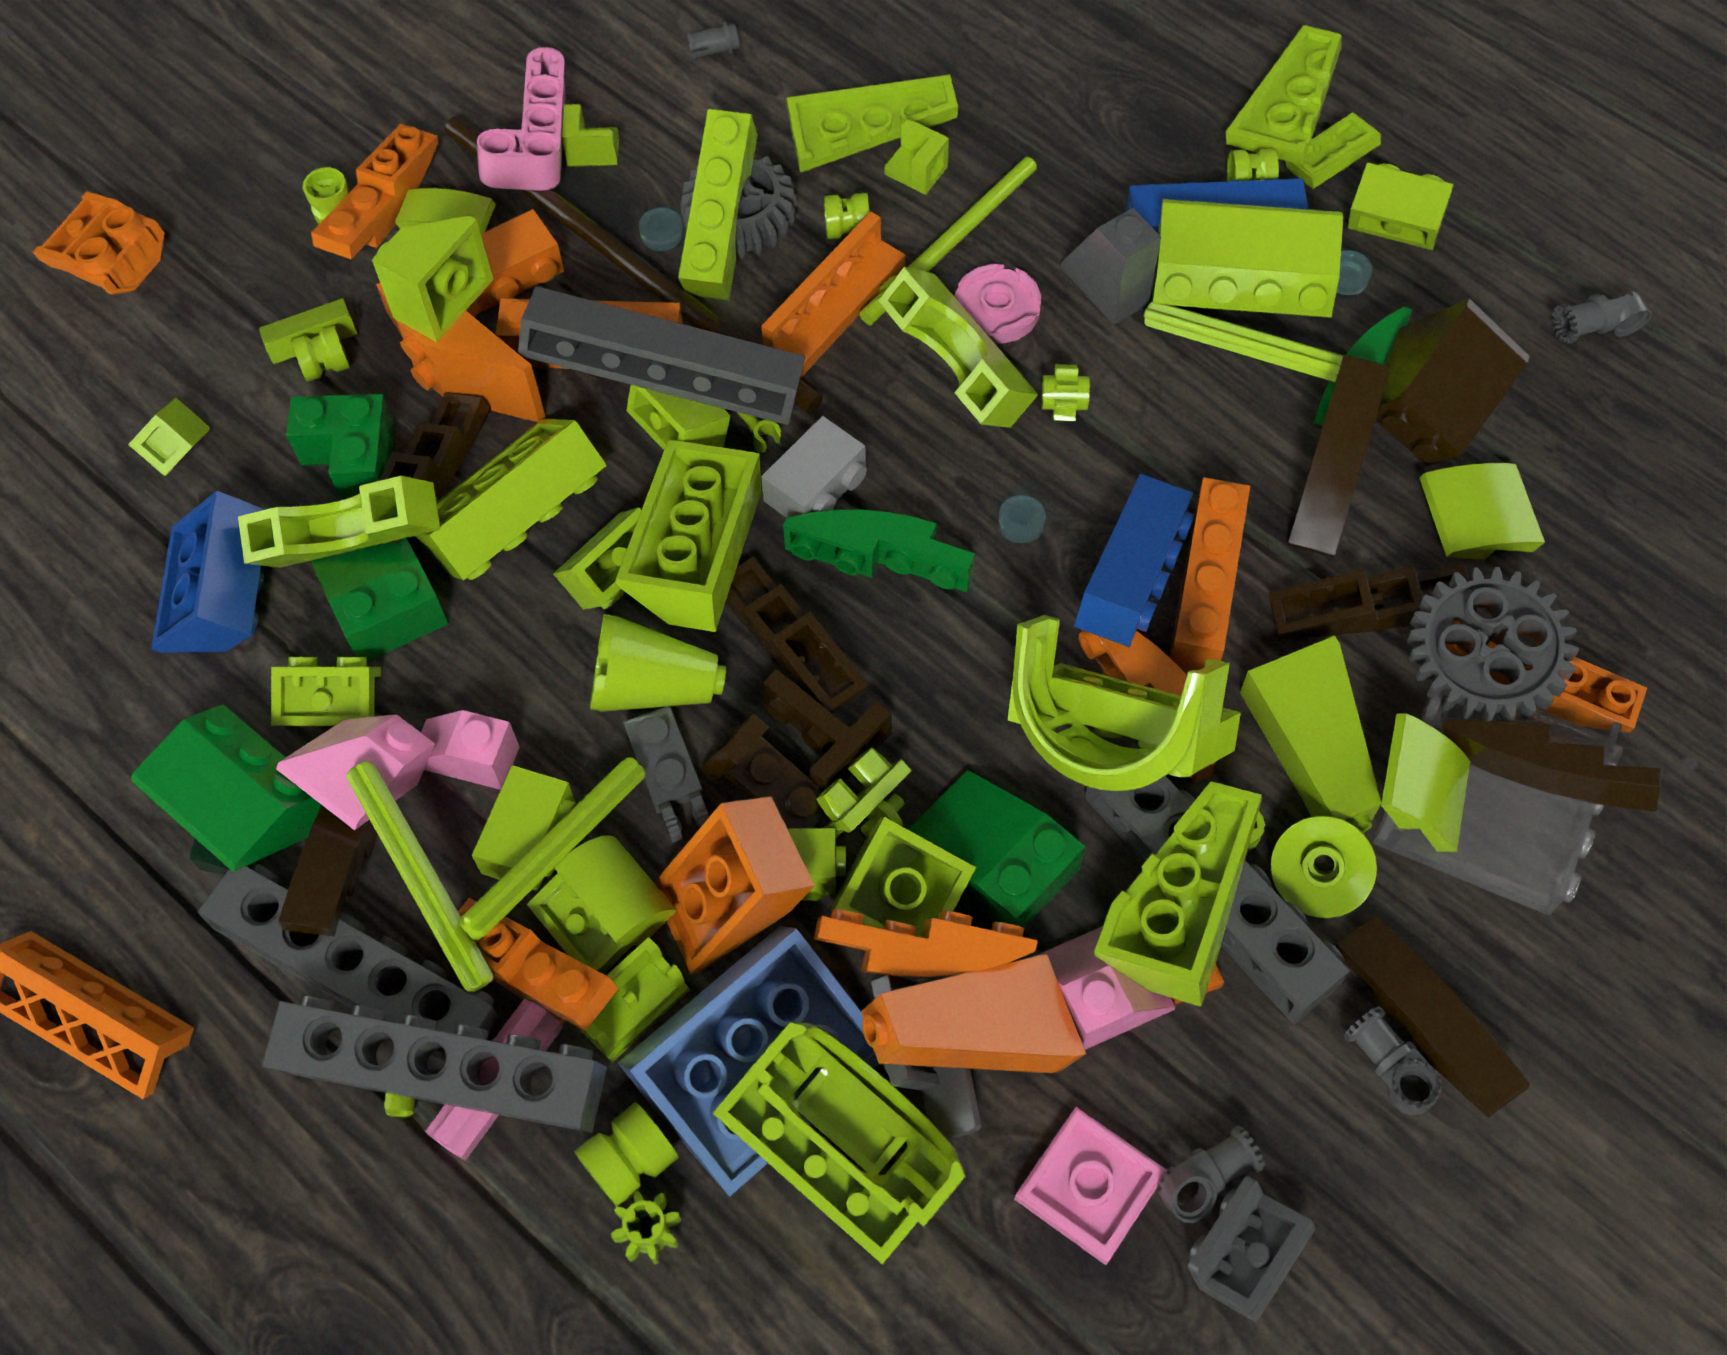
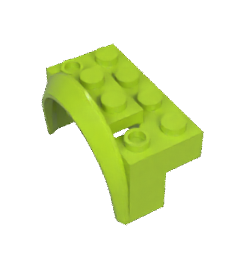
[1008,615,1241,791]
[713,1022,965,1264]

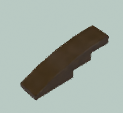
[1288,355,1391,557]
[379,393,490,543]
[726,556,868,713]
[1269,563,1477,638]
[1443,718,1661,812]
[278,805,377,937]
[1336,916,1529,1118]

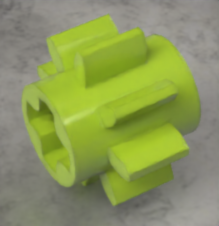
[1041,364,1090,421]
[611,1191,681,1264]

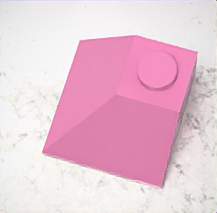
[276,714,435,830]
[1034,926,1175,1050]

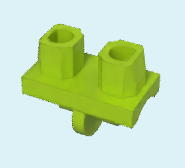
[816,748,911,838]

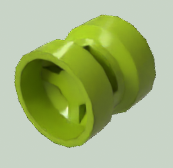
[1227,148,1279,182]
[303,167,349,224]
[824,193,869,239]
[291,326,350,382]

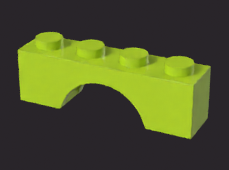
[678,109,758,300]
[878,267,1039,428]
[238,476,440,568]

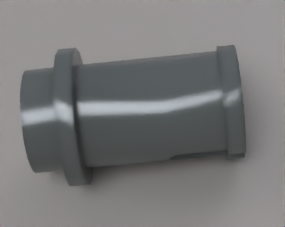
[686,21,740,60]

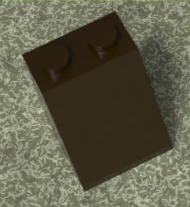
[1375,299,1530,466]

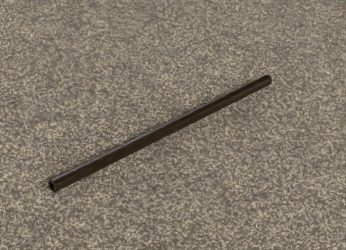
[445,116,823,414]

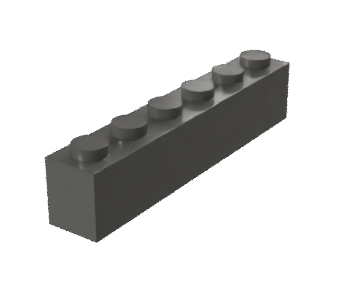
[518,286,806,425]

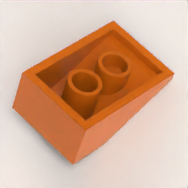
[397,311,546,422]
[654,797,815,975]

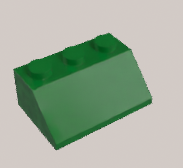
[131,704,321,872]

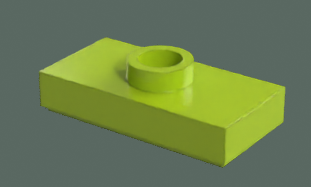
[1286,112,1381,189]

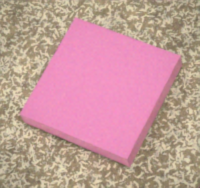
[1014,1107,1168,1265]

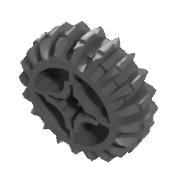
[680,155,797,259]

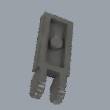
[623,706,709,843]

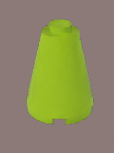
[590,614,726,712]

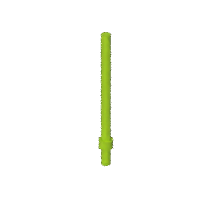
[859,157,1037,325]

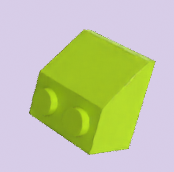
[372,215,494,342]
[829,817,976,938]

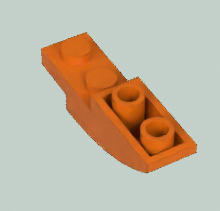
[311,123,438,260]
[1446,620,1647,733]
[1079,629,1217,784]
[458,898,619,1032]
[814,909,1038,978]

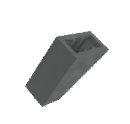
[1061,208,1161,325]

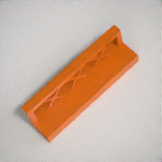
[761,211,905,379]
[0,931,194,1099]

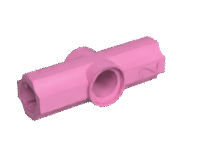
[425,998,563,1161]

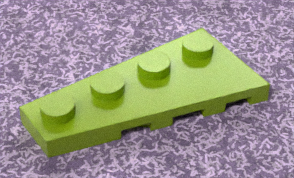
[1226,25,1341,166]
[786,75,958,173]

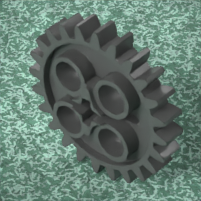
[1407,567,1579,722]

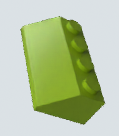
[1152,199,1343,317]
[409,419,607,580]
[616,439,762,632]

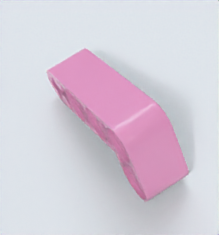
[477,47,565,191]

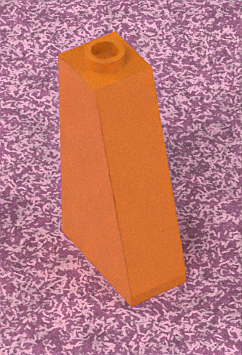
[861,954,1086,1073]

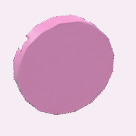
[955,264,1041,344]

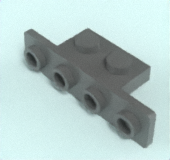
[871,975,981,1141]

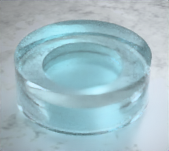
[639,207,683,251]
[1337,250,1372,295]
[998,495,1046,543]

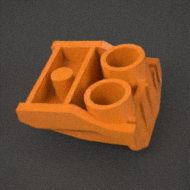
[33,191,165,295]

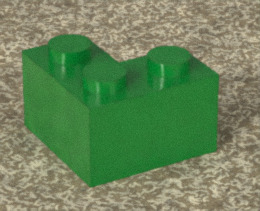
[286,394,395,500]

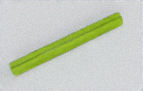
[1144,301,1343,382]
[459,757,645,940]
[346,761,493,992]

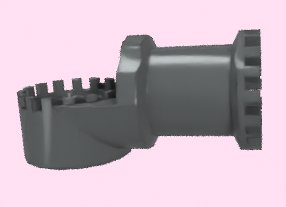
[1552,291,1652,344]
[1343,1006,1442,1115]
[1158,1126,1265,1223]

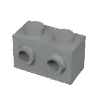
[761,416,867,518]

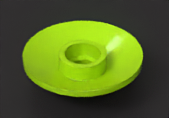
[1271,815,1377,918]

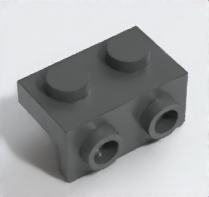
[1188,1176,1315,1323]

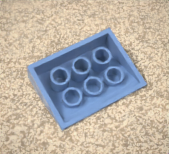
[618,926,879,1196]

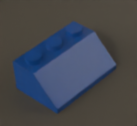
[151,491,265,653]

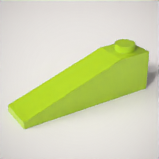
[1094,781,1262,1007]

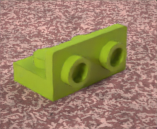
[271,657,381,726]

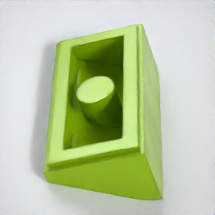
[259,298,357,365]

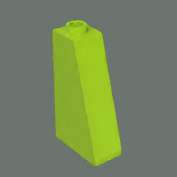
[1240,636,1382,833]

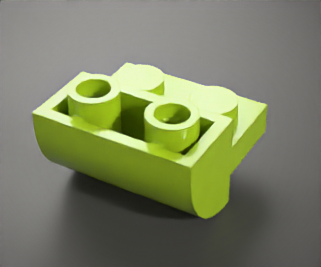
[527,835,677,974]

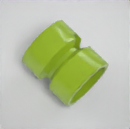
[574,1102,679,1207]

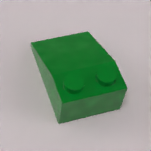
[310,538,448,662]
[908,770,1085,928]

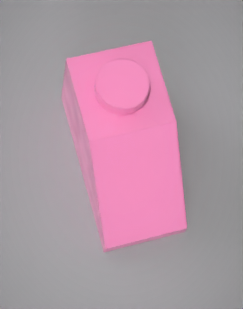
[421,710,520,790]

